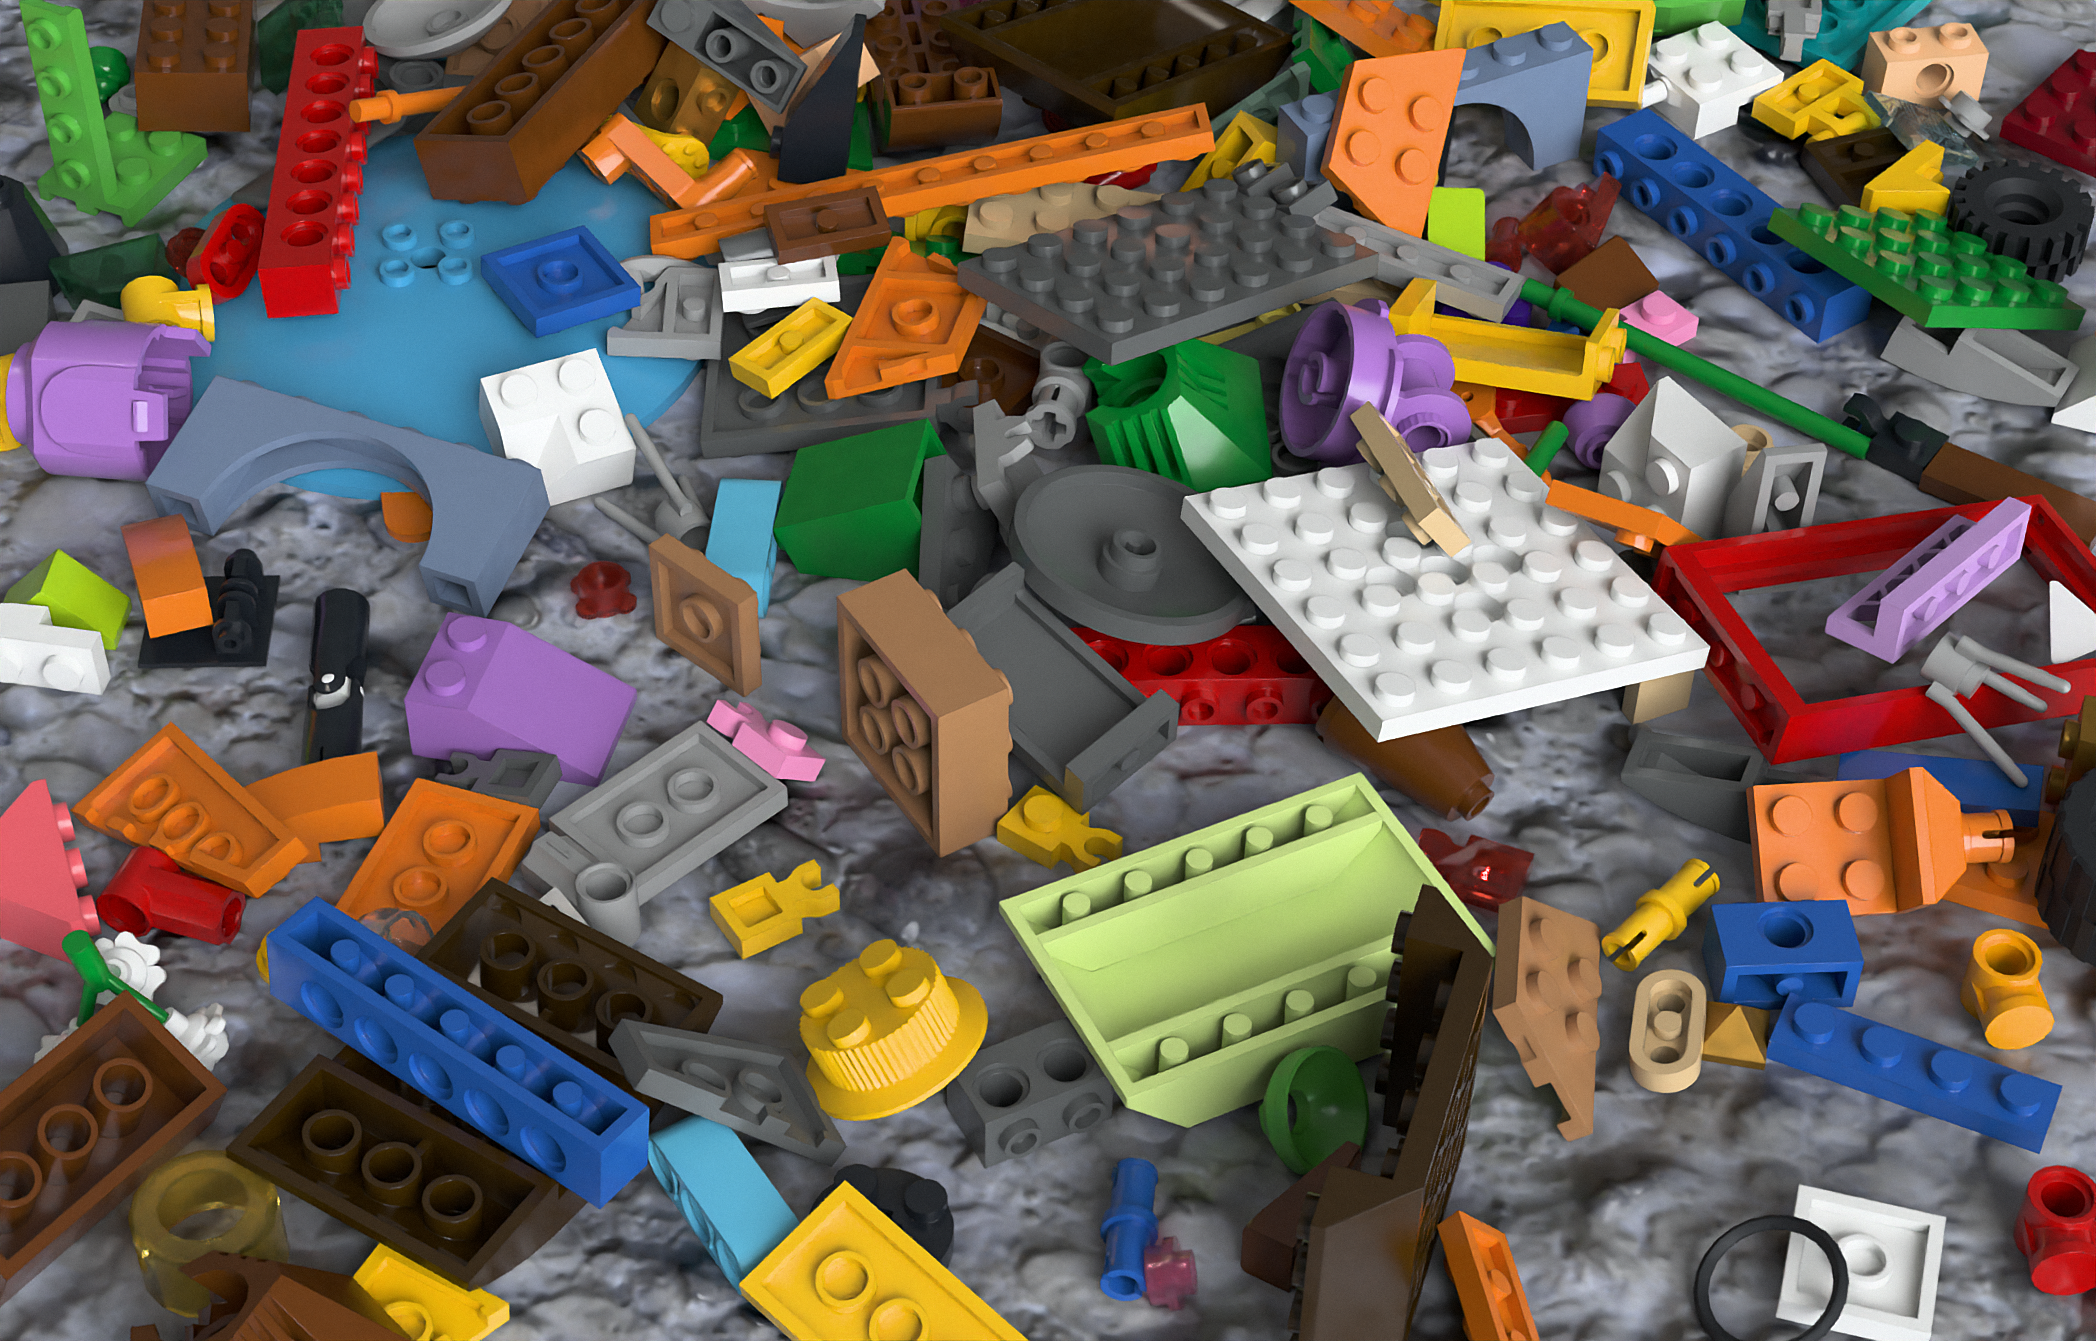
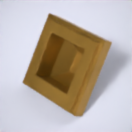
[1702,1001,1770,1070]

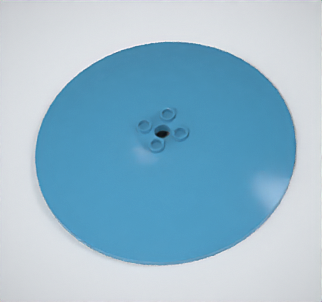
[157,134,717,501]

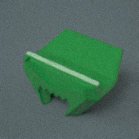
[1082,338,1274,493]

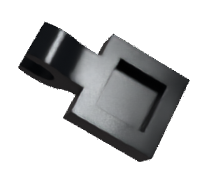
[1842,393,1950,485]

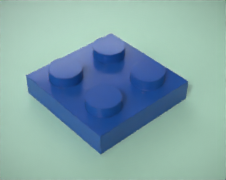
[481,225,641,338]

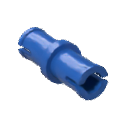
[1100,1158,1159,1301]

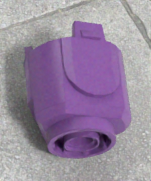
[6,319,212,482]

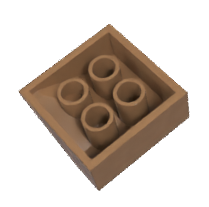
[836,568,1013,858]

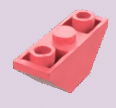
[0,778,102,965]

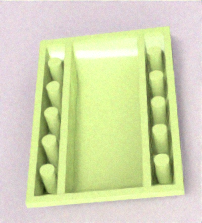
[999,772,1496,1128]

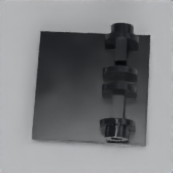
[138,548,281,669]

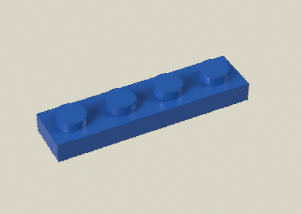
[1766,992,2063,1154]

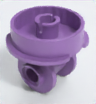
[1279,298,1472,469]

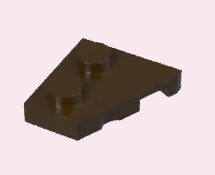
[1800,124,1918,208]

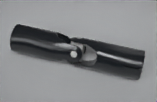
[300,588,371,766]

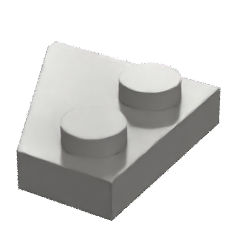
[607,267,724,360]

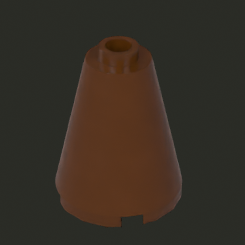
[1315,694,1495,822]

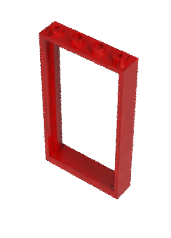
[1650,494,2096,765]

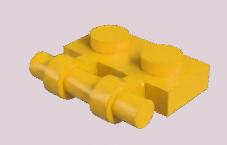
[1751,58,1891,144]

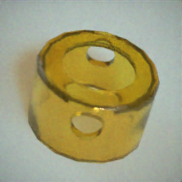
[128,1149,290,1318]

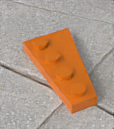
[70,721,310,899]

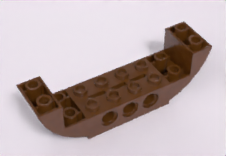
[864,0,1003,153]

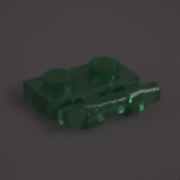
[257,0,345,96]

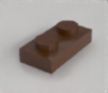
[763,186,892,266]

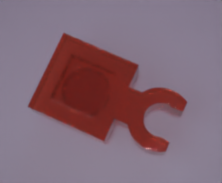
[1419,828,1535,914]

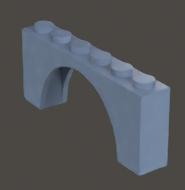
[1275,21,1594,213]
[145,375,550,618]

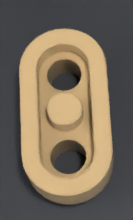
[1629,969,1707,1093]

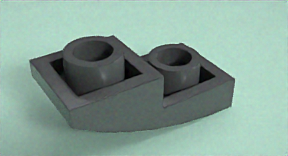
[1231,158,1338,217]

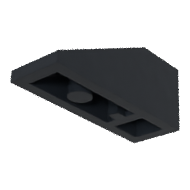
[770,13,867,184]

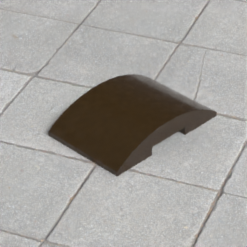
[225,877,723,1292]

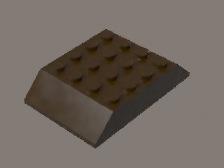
[939,0,1295,129]

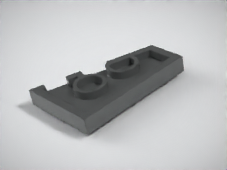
[608,1019,847,1167]

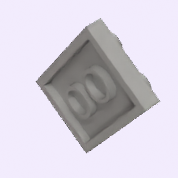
[549,720,788,907]

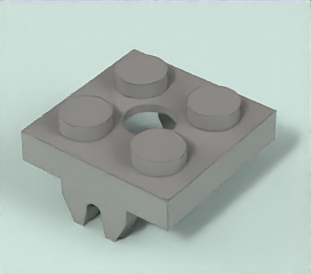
[968,399,1044,548]

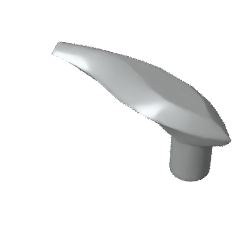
[619,254,707,295]

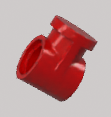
[2013,1165,2096,1296]

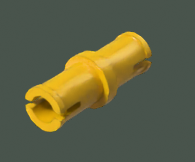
[1602,858,1720,972]

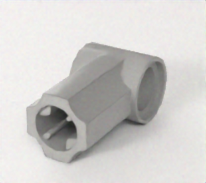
[521,831,642,947]

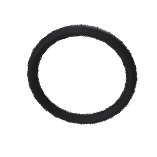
[1693,1215,1849,1341]

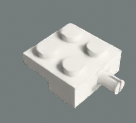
[1635,21,1784,140]

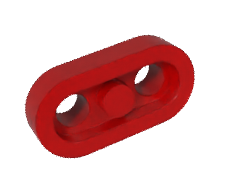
[186,203,266,305]

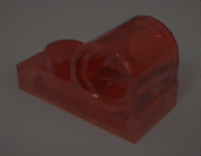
[1517,171,1622,276]

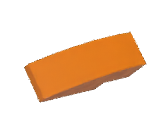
[120,513,214,639]
[184,751,385,876]

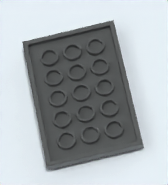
[957,179,1379,366]

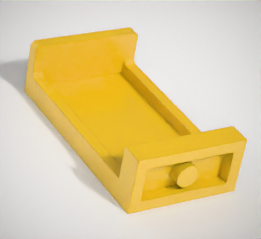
[1388,277,1627,401]

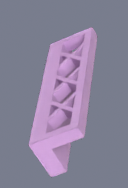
[1825,496,2032,664]

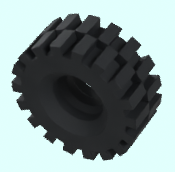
[1946,159,2095,284]

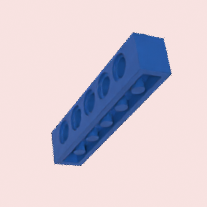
[1592,108,1873,344]
[266,896,650,1209]

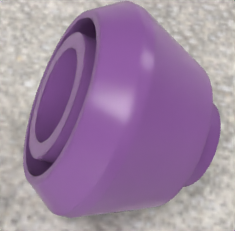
[1562,393,1637,470]

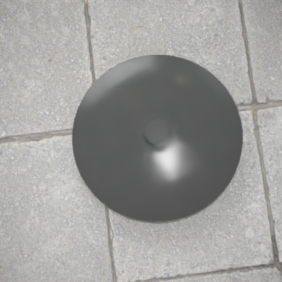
[1008,464,1252,646]

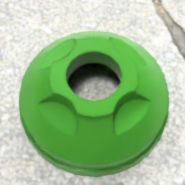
[1259,1045,1369,1175]

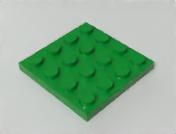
[1767,203,2086,331]

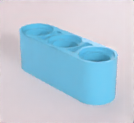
[705,477,784,619]
[648,1114,800,1296]

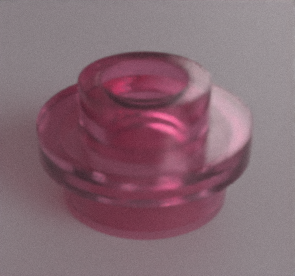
[1144,1236,1198,1312]

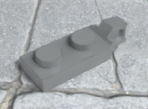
[1765,0,1822,62]

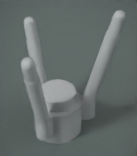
[594,413,712,553]
[1920,632,2071,788]

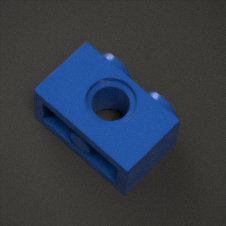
[1701,900,1864,1010]

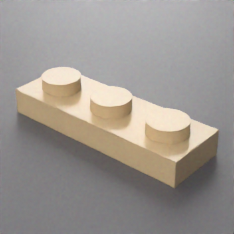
[1349,400,1471,558]

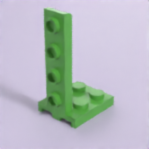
[19,0,208,228]

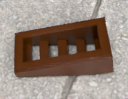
[1240,1141,1362,1293]

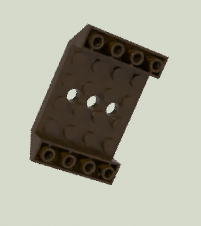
[1287,884,1493,1341]

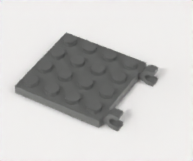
[699,274,987,460]

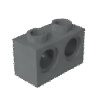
[947,1016,1113,1169]

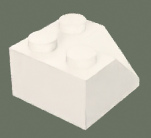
[479,348,636,506]
[1597,376,1748,541]

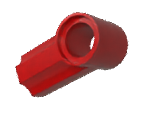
[95,846,246,946]

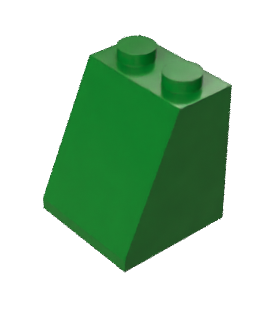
[773,418,949,582]

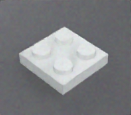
[1776,1184,1946,1341]

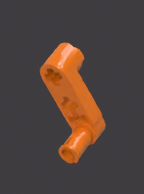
[576,112,759,211]

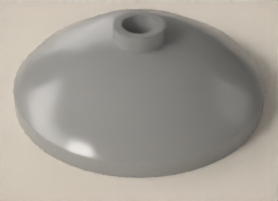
[362,0,513,60]

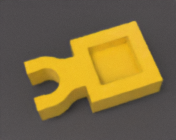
[997,784,1123,874]
[709,859,840,960]

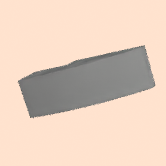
[1880,315,2081,407]

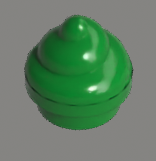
[89,46,131,104]

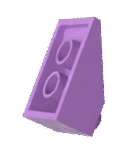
[404,612,637,787]

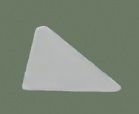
[2049,581,2096,664]

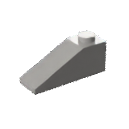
[1719,443,1827,596]

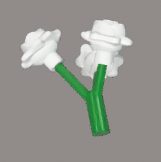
[34,930,229,1072]

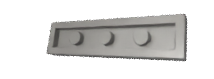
[1312,206,1524,323]

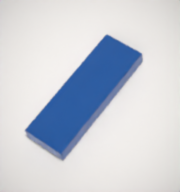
[1836,750,2044,828]

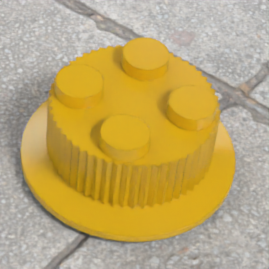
[798,939,988,1121]

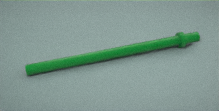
[1519,277,1872,461]

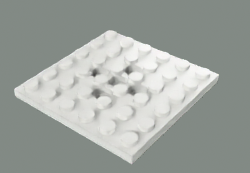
[1180,438,1710,742]

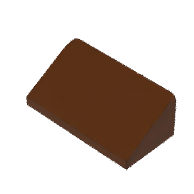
[1553,235,1660,335]

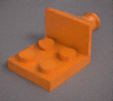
[1746,767,2015,917]

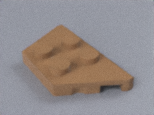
[1492,896,1602,1142]

